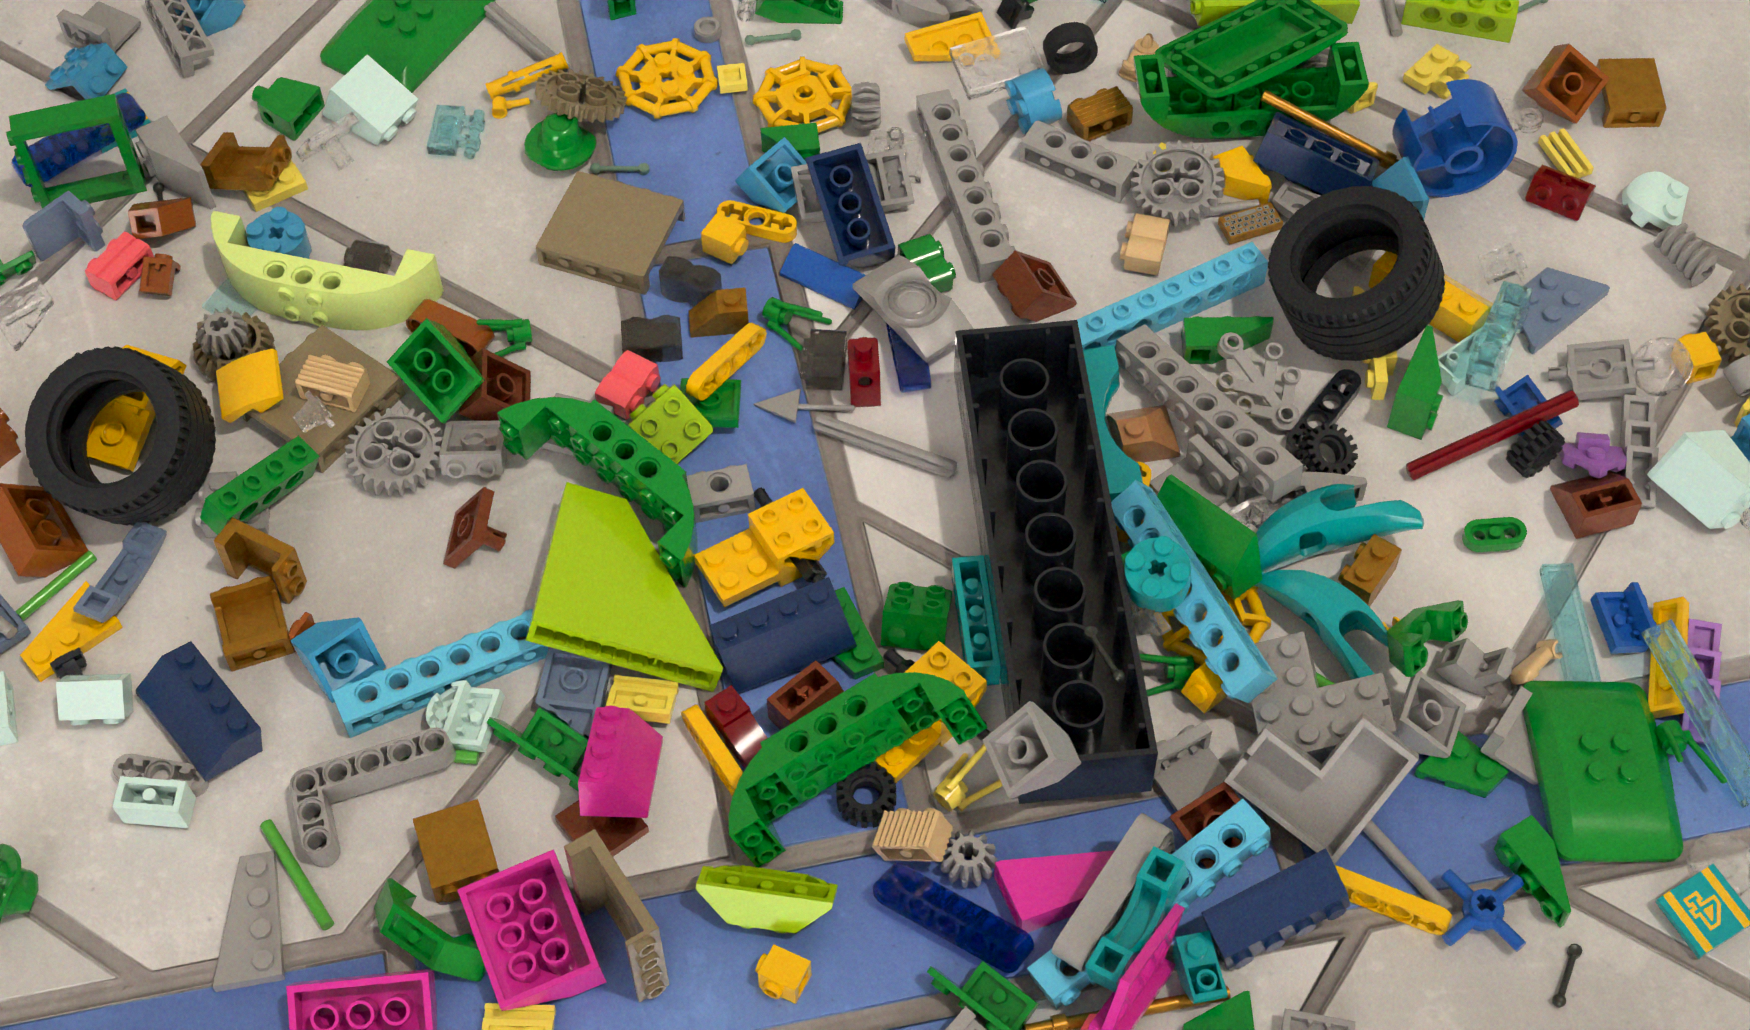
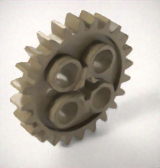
[535,69,627,123]
[1704,283,1750,364]

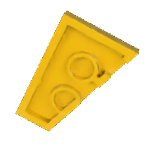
[904,12,1001,61]
[20,581,123,682]

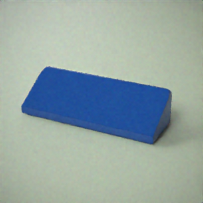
[780,243,866,310]

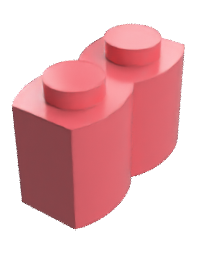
[595,350,661,420]

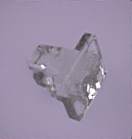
[292,391,336,433]

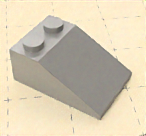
[135,115,216,209]

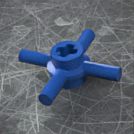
[1441,869,1526,952]

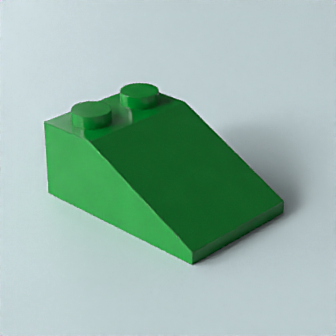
[387,318,485,424]
[1387,325,1443,440]

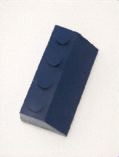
[1253,111,1379,196]
[805,143,896,267]
[709,577,857,694]
[136,641,263,782]
[1201,848,1350,969]

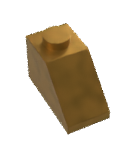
[688,287,749,338]

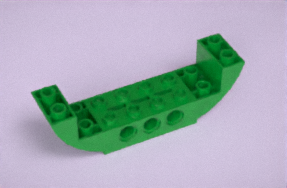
[497,397,698,587]
[729,672,988,867]

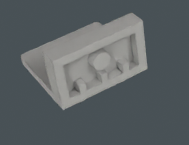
[56,1,141,52]
[1149,434,1239,506]

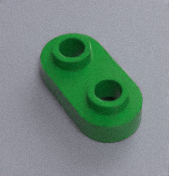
[1462,517,1527,552]

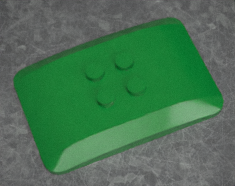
[320,0,496,93]
[1155,0,1348,98]
[1523,680,1683,862]

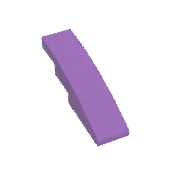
[1679,618,1722,745]

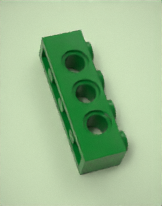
[200,435,320,535]

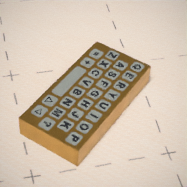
[1218,202,1283,245]

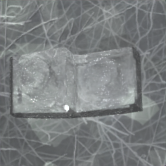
[1226,494,1283,529]

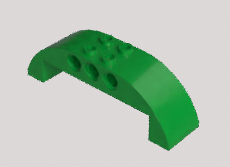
[1133,42,1369,139]

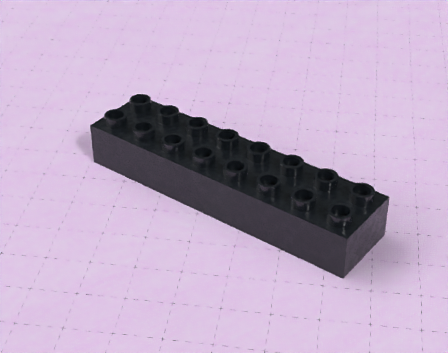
[954,320,1158,804]

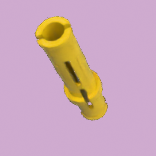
[485,52,569,100]

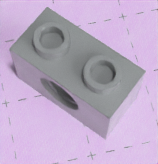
[687,464,755,523]

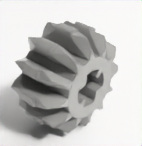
[851,82,881,130]
[196,307,249,359]
[941,829,997,889]

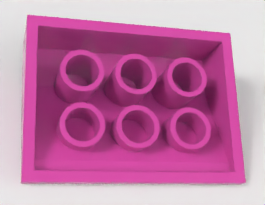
[457,849,606,1011]
[286,969,437,1030]

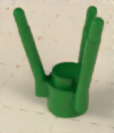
[762,297,832,351]
[476,318,532,357]
[1139,653,1194,696]
[1655,720,1727,797]

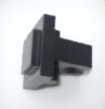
[996,0,1035,29]
[50,648,87,679]

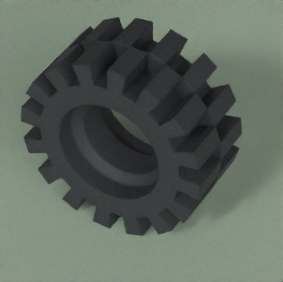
[1506,421,1565,478]
[1297,423,1358,475]
[836,763,896,828]

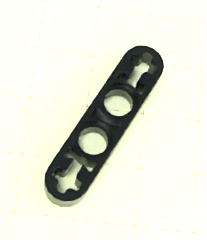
[1285,369,1361,460]

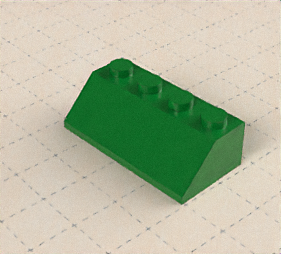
[1157,474,1263,599]

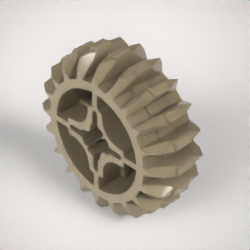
[193,311,275,382]

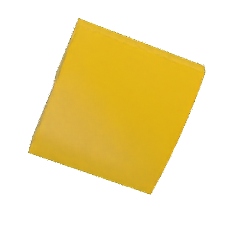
[216,349,284,423]

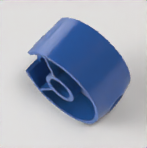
[1392,79,1518,197]

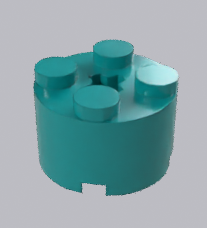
[1125,536,1191,612]

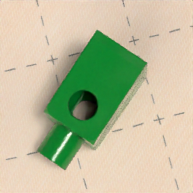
[252,77,325,141]

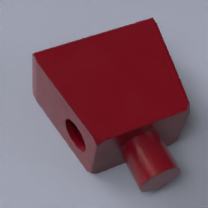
[847,337,881,408]

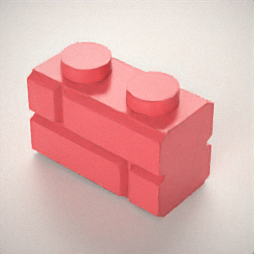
[85,231,154,300]

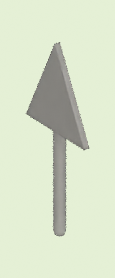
[753,389,855,423]

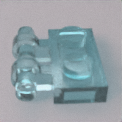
[427,105,486,159]

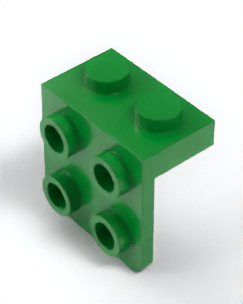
[880,582,952,651]

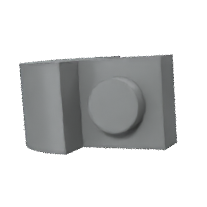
[1434,638,1516,695]

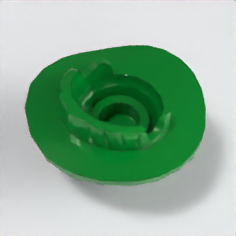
[524,113,597,171]
[0,844,39,922]

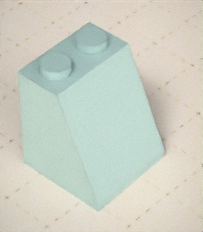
[322,55,418,146]
[1647,430,1750,529]

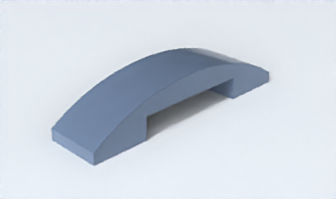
[73,522,167,623]

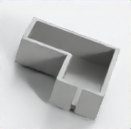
[1251,631,1400,764]
[1224,711,1419,865]

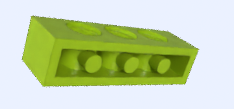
[1401,0,1519,43]

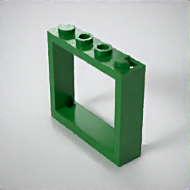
[6,93,147,208]

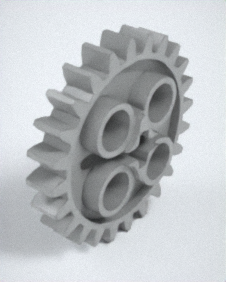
[1131,140,1225,226]
[345,407,443,497]

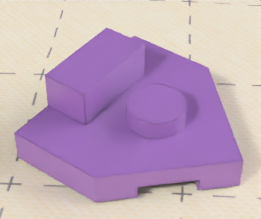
[1558,432,1627,479]

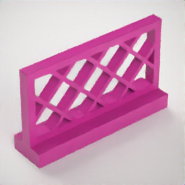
[1088,903,1185,1030]

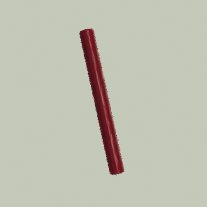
[1406,390,1579,480]

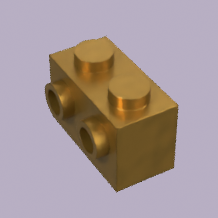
[1338,534,1402,607]

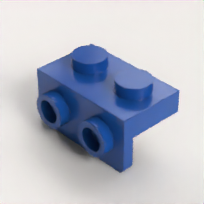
[1494,375,1563,436]
[1590,582,1659,654]

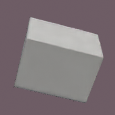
[1396,671,1466,758]

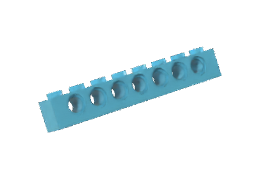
[1077,242,1268,351]
[1111,480,1278,703]
[331,609,548,738]
[1027,799,1271,1010]

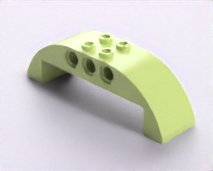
[211,211,444,330]

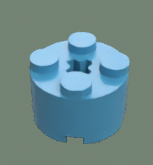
[1004,68,1062,134]
[246,207,312,259]

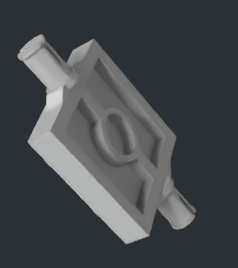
[1548,339,1655,400]

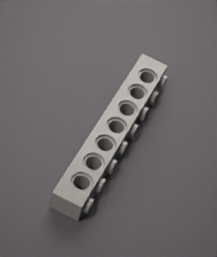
[916,89,1016,283]
[1116,324,1303,502]

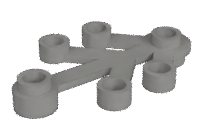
[1216,332,1301,432]

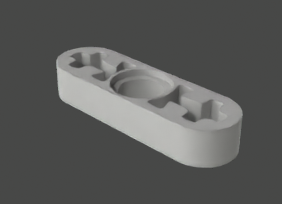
[113,754,209,797]

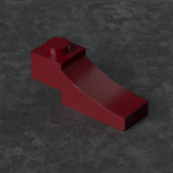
[704,685,767,769]

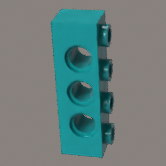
[952,555,1001,686]

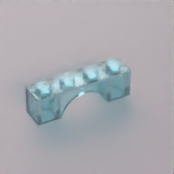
[1465,281,1533,392]

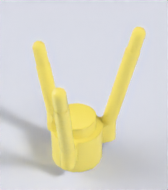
[933,744,1003,812]

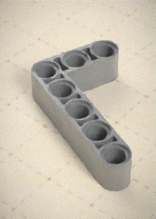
[290,727,456,867]
[1051,813,1175,972]

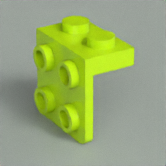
[628,383,713,464]

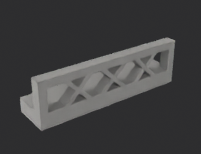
[145,0,214,78]

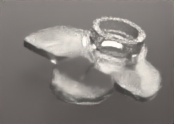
[1500,96,1544,133]

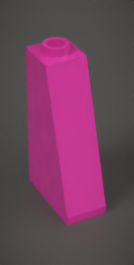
[994,850,1115,935]

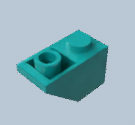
[1172,931,1228,1004]

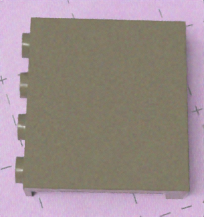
[536,171,685,295]
[242,325,406,473]
[564,829,670,1002]

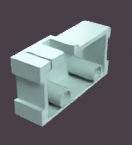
[1438,325,1513,396]

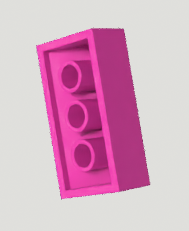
[578,705,663,818]

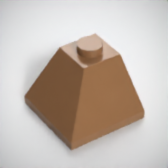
[1106,405,1180,463]

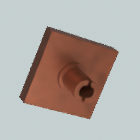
[443,487,507,569]
[555,800,649,856]

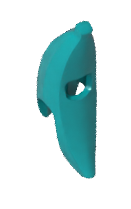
[1256,484,1424,573]
[1254,570,1388,706]

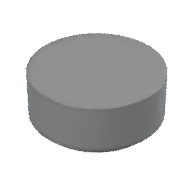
[694,17,722,43]

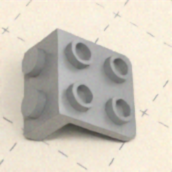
[1480,686,1539,785]
[1153,721,1235,812]

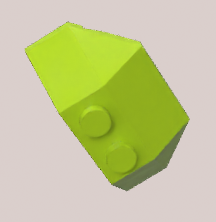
[696,865,838,934]

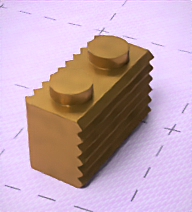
[1066,86,1133,142]

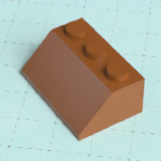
[0,483,88,577]

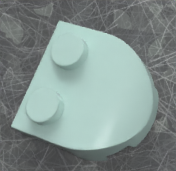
[1622,171,1689,230]
[426,680,505,752]

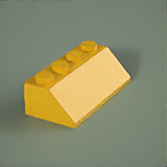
[1368,251,1500,342]

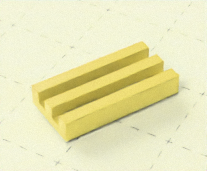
[1538,128,1594,179]

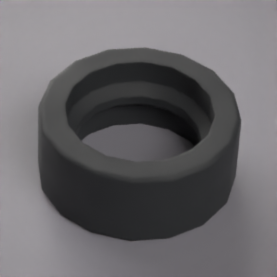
[1043,22,1098,74]

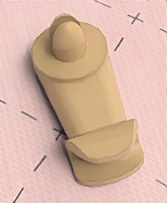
[1119,33,1159,82]
[1510,639,1563,687]

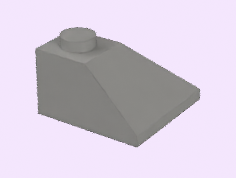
[983,701,1082,798]

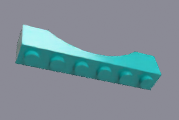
[1083,345,1143,502]

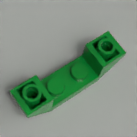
[1387,600,1468,677]
[374,878,486,982]

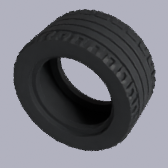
[1268,186,1445,361]
[25,346,216,526]

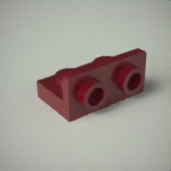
[1525,164,1596,221]

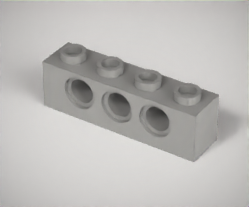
[1019,120,1137,203]

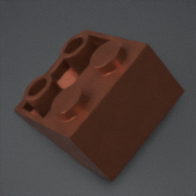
[1550,471,1642,539]
[767,660,844,730]

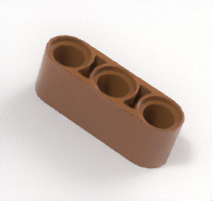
[406,299,495,357]

